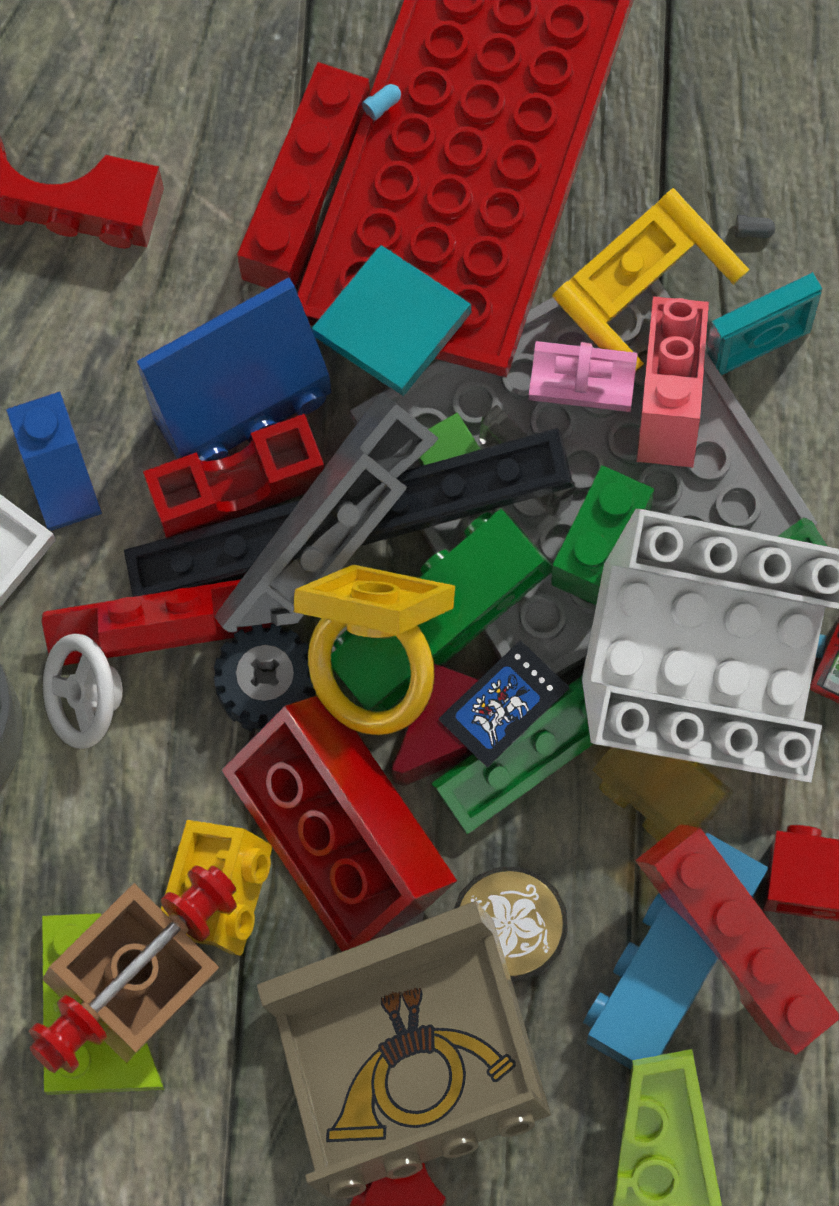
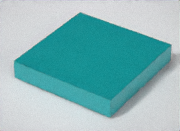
[312,245,472,397]
[706,272,823,375]

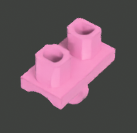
[528,341,638,412]

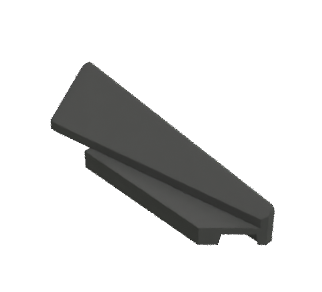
[215,393,439,632]

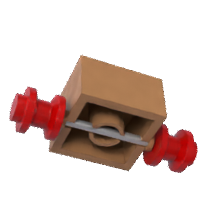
[29,865,237,1073]

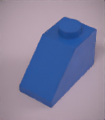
[6,391,102,531]

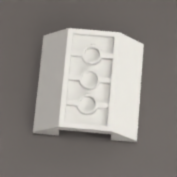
[582,508,839,782]

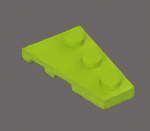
[42,913,165,1095]
[612,1049,722,1206]

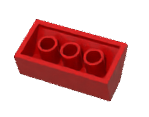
[222,696,457,952]

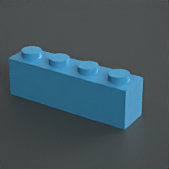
[583,833,768,1069]

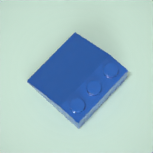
[137,277,332,461]

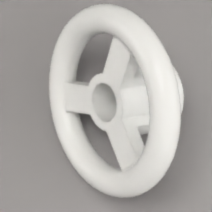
[43,634,123,749]

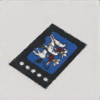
[438,640,570,768]

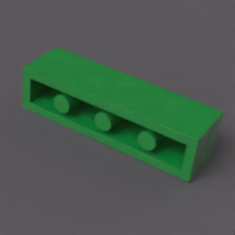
[331,508,552,712]

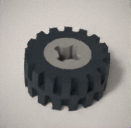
[214,624,316,732]

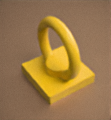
[293,564,455,735]

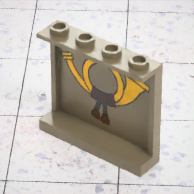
[257,901,551,1199]

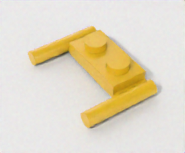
[551,188,750,373]

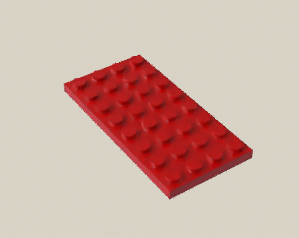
[298,0,634,378]

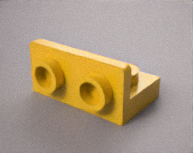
[161,820,272,956]

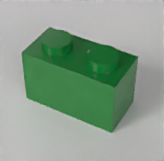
[551,465,654,605]

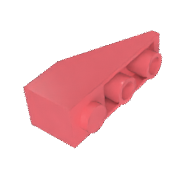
[636,296,709,468]

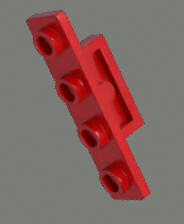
[41,579,273,666]

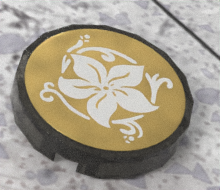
[454,866,568,984]

